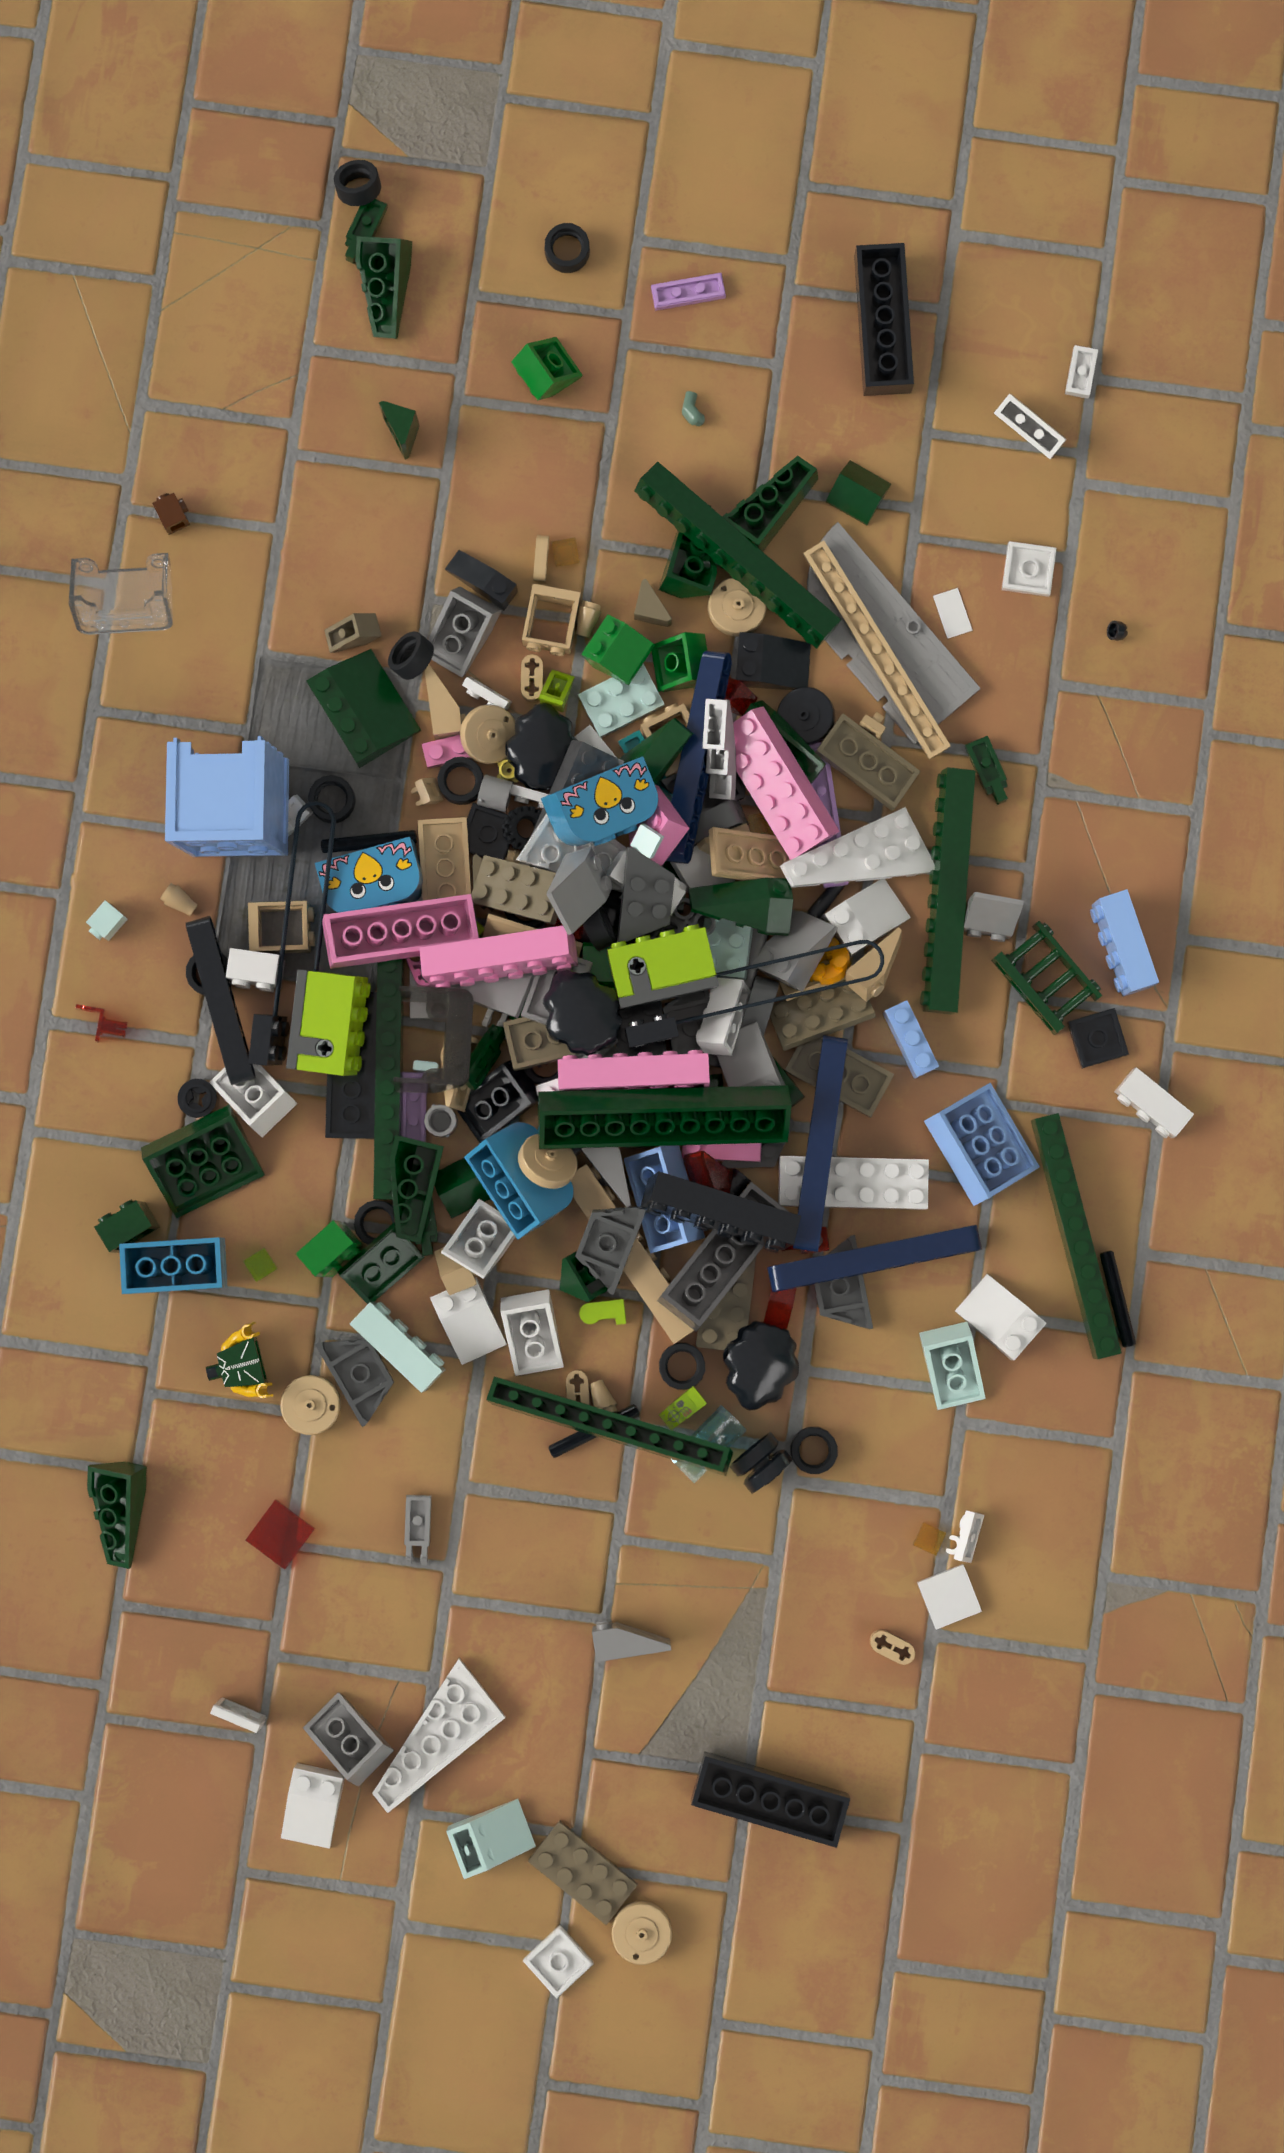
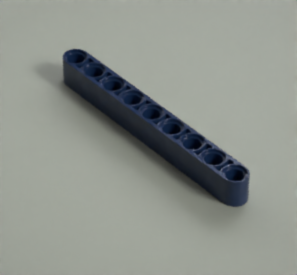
[666,651,732,864]
[793,1035,848,1252]
[767,1225,982,1292]

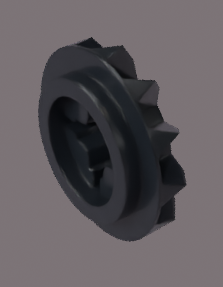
[177,1079,217,1118]

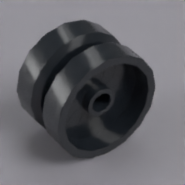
[729,1432,793,1494]

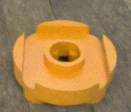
[809,938,851,985]

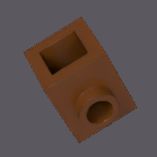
[152,493,190,535]

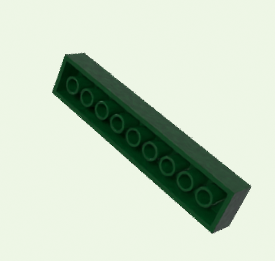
[537,1085,792,1149]

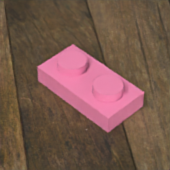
[422,735,471,769]

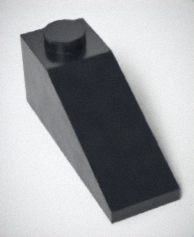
[445,550,518,611]

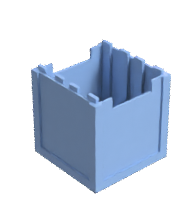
[165,736,289,857]

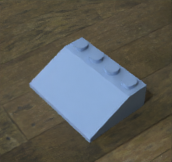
[924,1083,1040,1206]

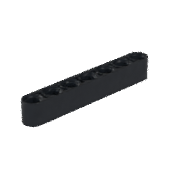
[186,916,256,1085]

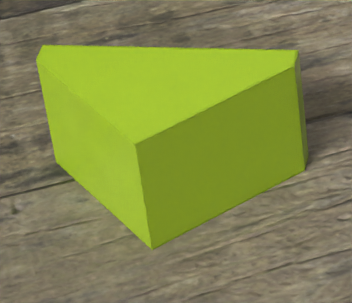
[539,669,575,712]

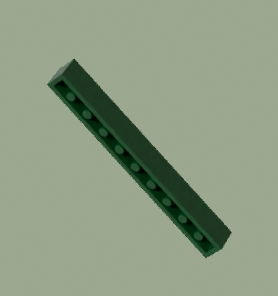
[634,462,841,649]
[920,767,976,1015]
[373,958,405,1200]
[1031,1113,1122,1359]
[486,1376,733,1476]

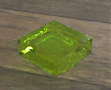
[243,1248,278,1282]

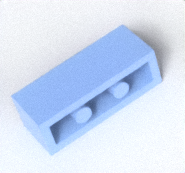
[883,1000,939,1079]

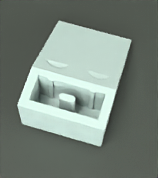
[446,1799,536,1879]

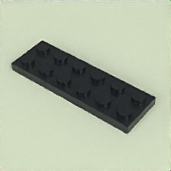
[325,992,377,1139]

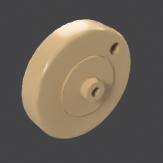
[708,578,766,637]
[460,705,515,764]
[518,1134,577,1189]
[280,1375,341,1435]
[612,1901,672,1965]

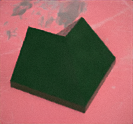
[560,1251,620,1302]

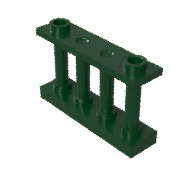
[991,921,1102,1035]

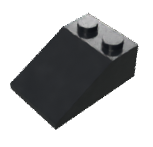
[735,632,811,690]
[457,1060,538,1143]

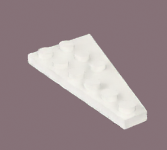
[780,807,935,888]
[516,813,627,892]
[372,1658,506,1813]

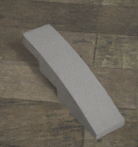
[702,699,736,800]

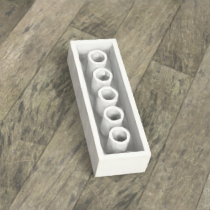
[778,1156,929,1210]

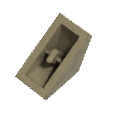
[634,579,672,627]

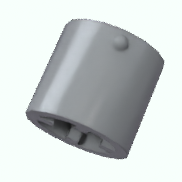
[477,774,514,812]
[424,1104,458,1138]

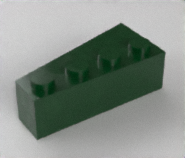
[722,456,818,552]

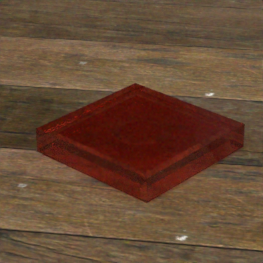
[245,1499,315,1570]

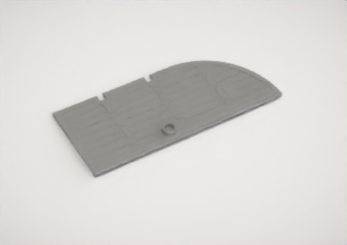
[807,522,981,745]

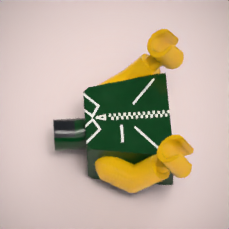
[206,1322,273,1398]

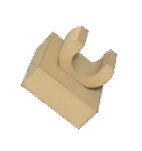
[859,712,886,740]
[411,778,444,805]

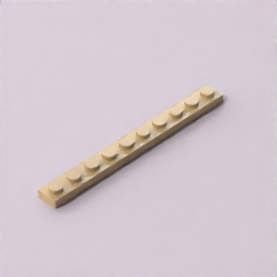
[803,540,951,760]

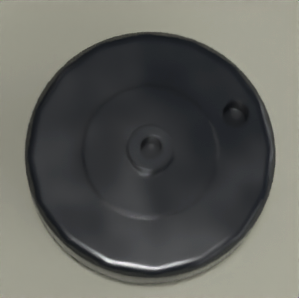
[777,687,835,745]

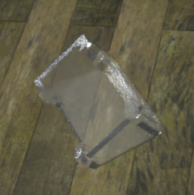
[68,553,173,635]

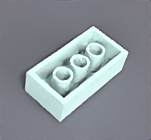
[350,1302,446,1393]

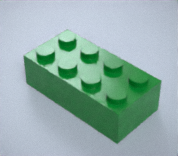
[295,1220,364,1278]

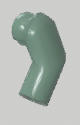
[682,391,705,426]

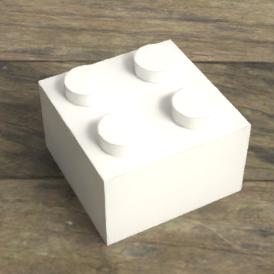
[226,948,285,993]

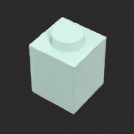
[86,900,128,941]

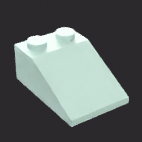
[919,1322,986,1410]

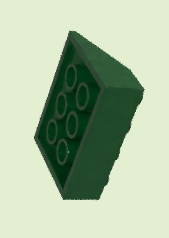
[306,649,421,768]
[141,1104,265,1219]

